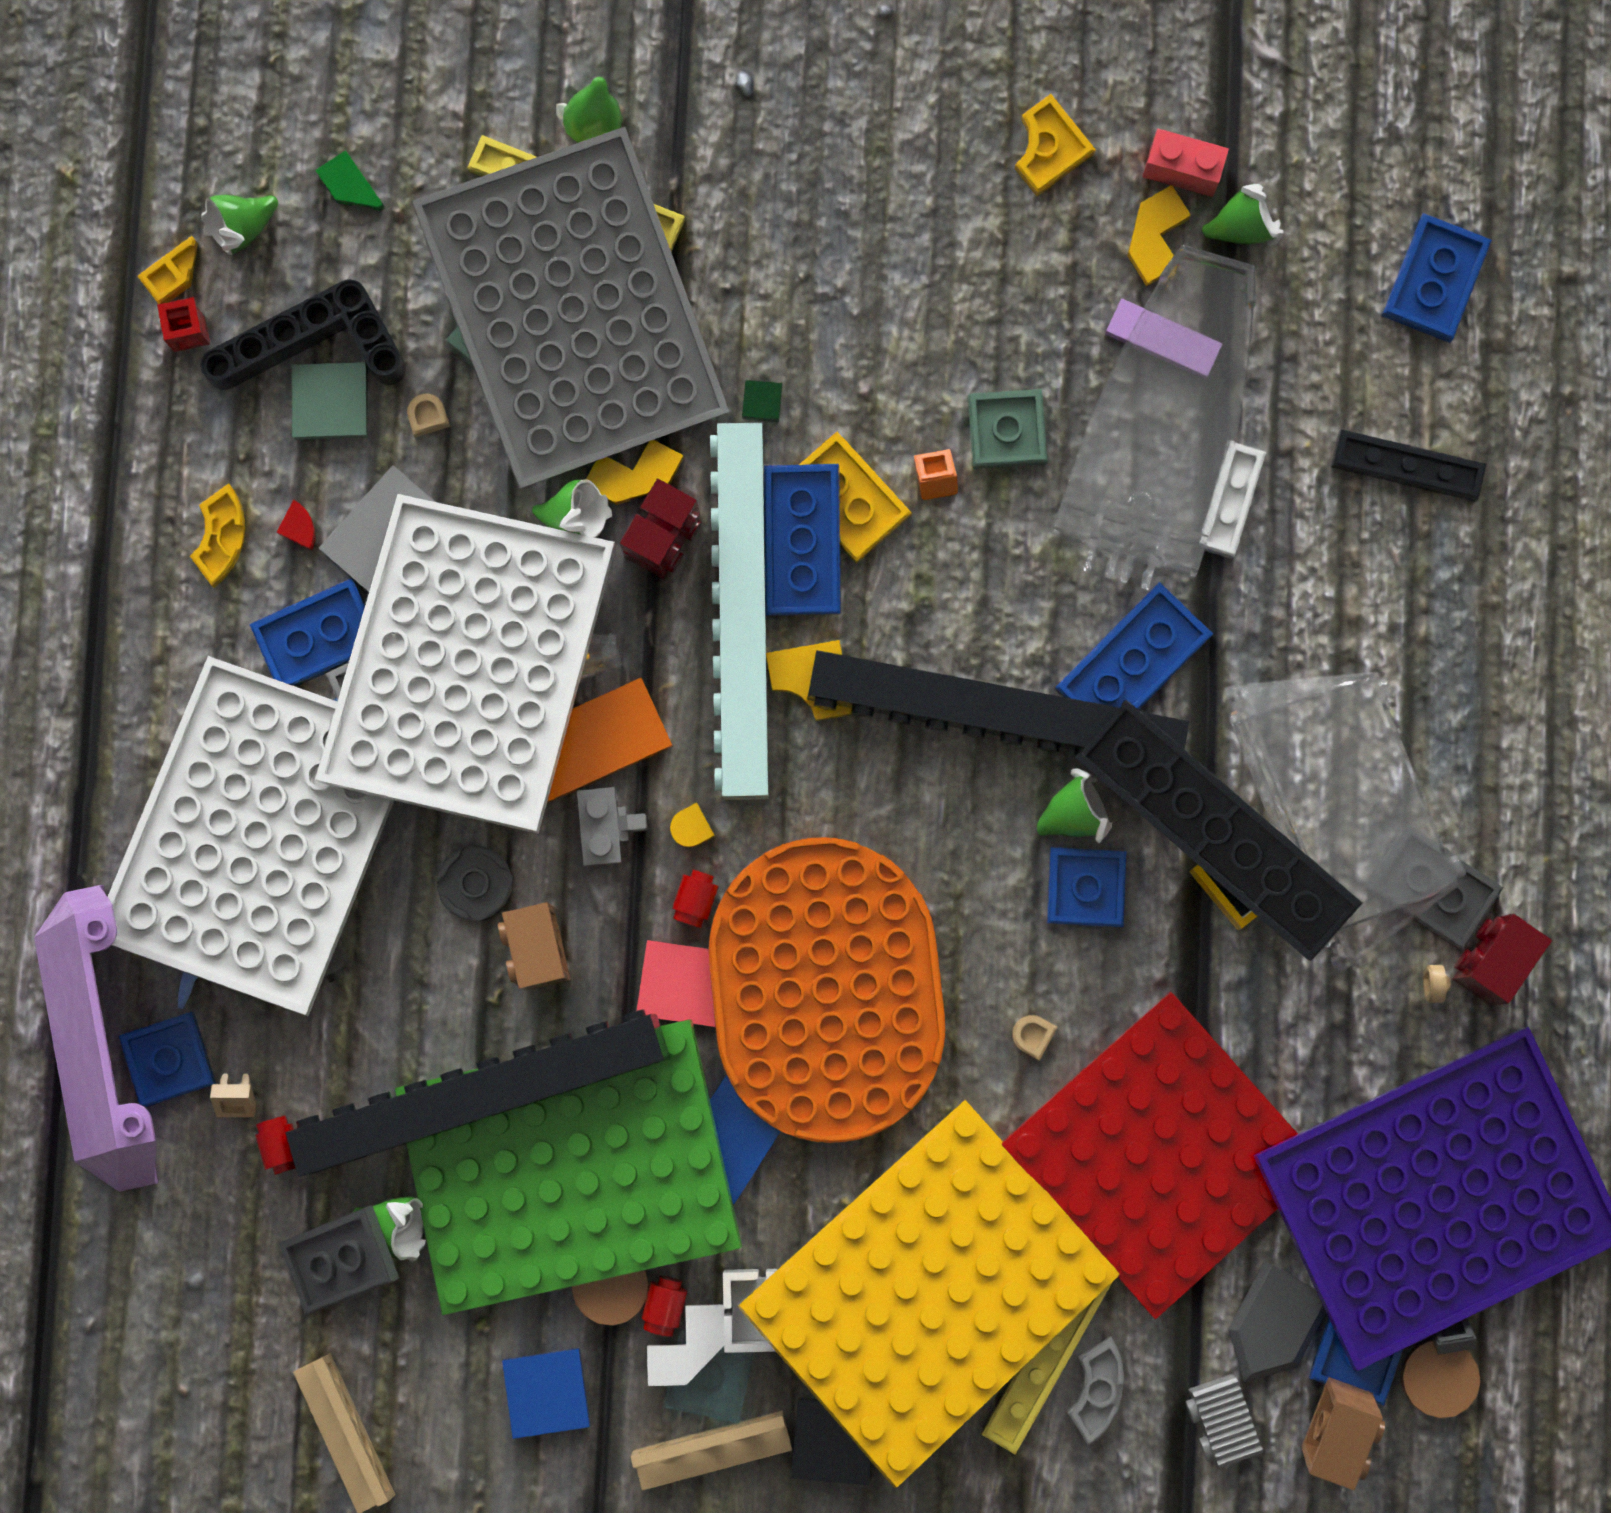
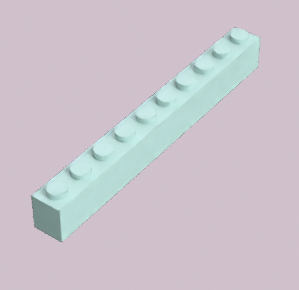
[710,423,768,800]

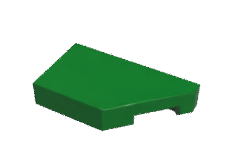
[315,150,385,211]

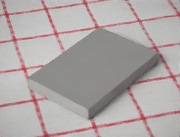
[319,465,435,592]

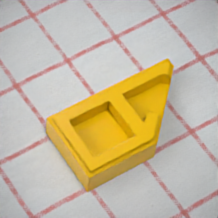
[137,236,198,304]

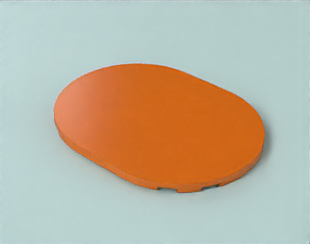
[708,837,945,1143]

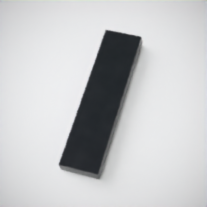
[1331,429,1487,502]

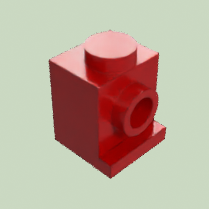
[157,297,211,352]

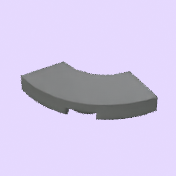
[1067,1336,1124,1446]

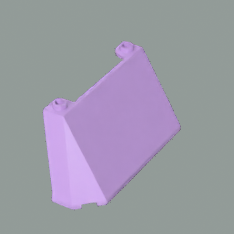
[34,885,158,1192]

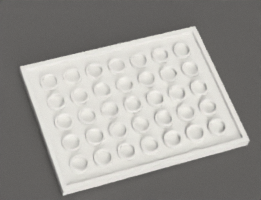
[315,494,616,834]
[108,656,394,1017]

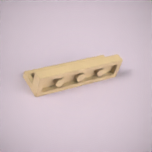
[293,1353,395,1513]
[630,1410,793,1491]

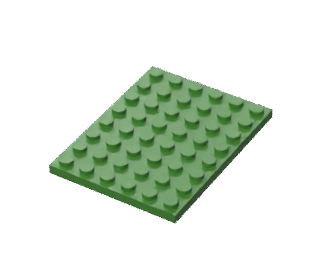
[395,1019,742,1315]

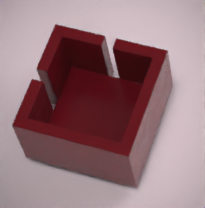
[619,478,702,579]
[1452,913,1552,1006]

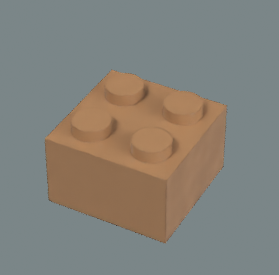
[498,902,571,991]
[1301,1377,1385,1491]

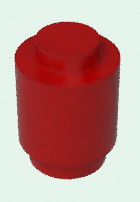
[672,869,719,928]
[255,1115,296,1175]
[642,1276,688,1337]

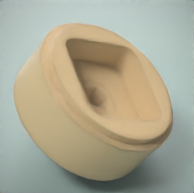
[1423,965,1451,1003]

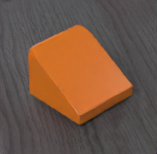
[914,449,958,500]

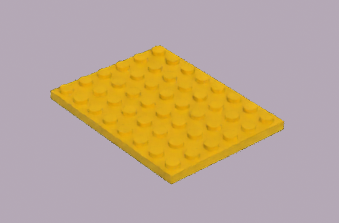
[737,1100,1120,1488]

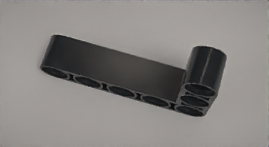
[200,279,406,390]

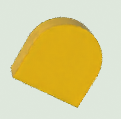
[670,802,715,848]

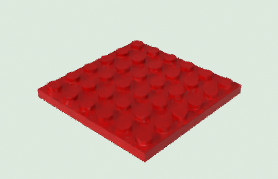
[1001,992,1298,1320]

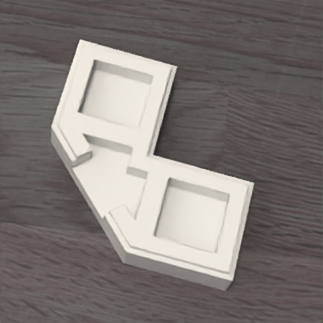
[647,1304,725,1386]

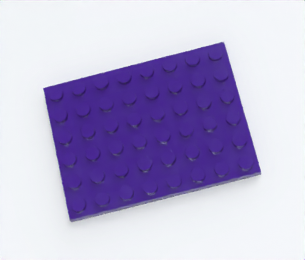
[1253,1027,1611,1371]

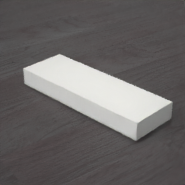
[1197,441,1266,559]

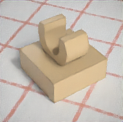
[210,1074,257,1117]

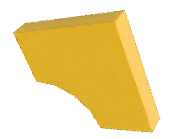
[1015,94,1096,196]
[766,640,853,721]

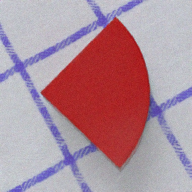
[276,499,316,551]

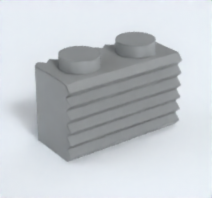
[1185,1374,1263,1468]

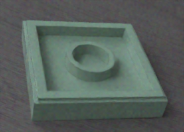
[291,362,368,440]
[967,389,1048,469]

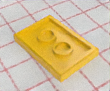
[799,431,912,564]

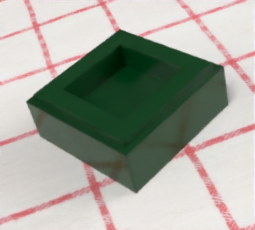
[742,380,782,422]

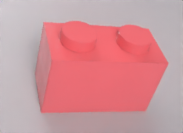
[1142,128,1229,197]

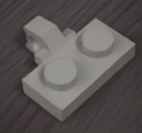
[577,787,648,867]

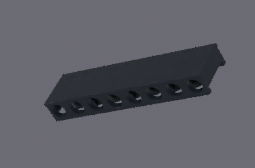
[1075,700,1363,961]

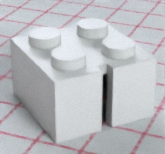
[723,1269,778,1353]

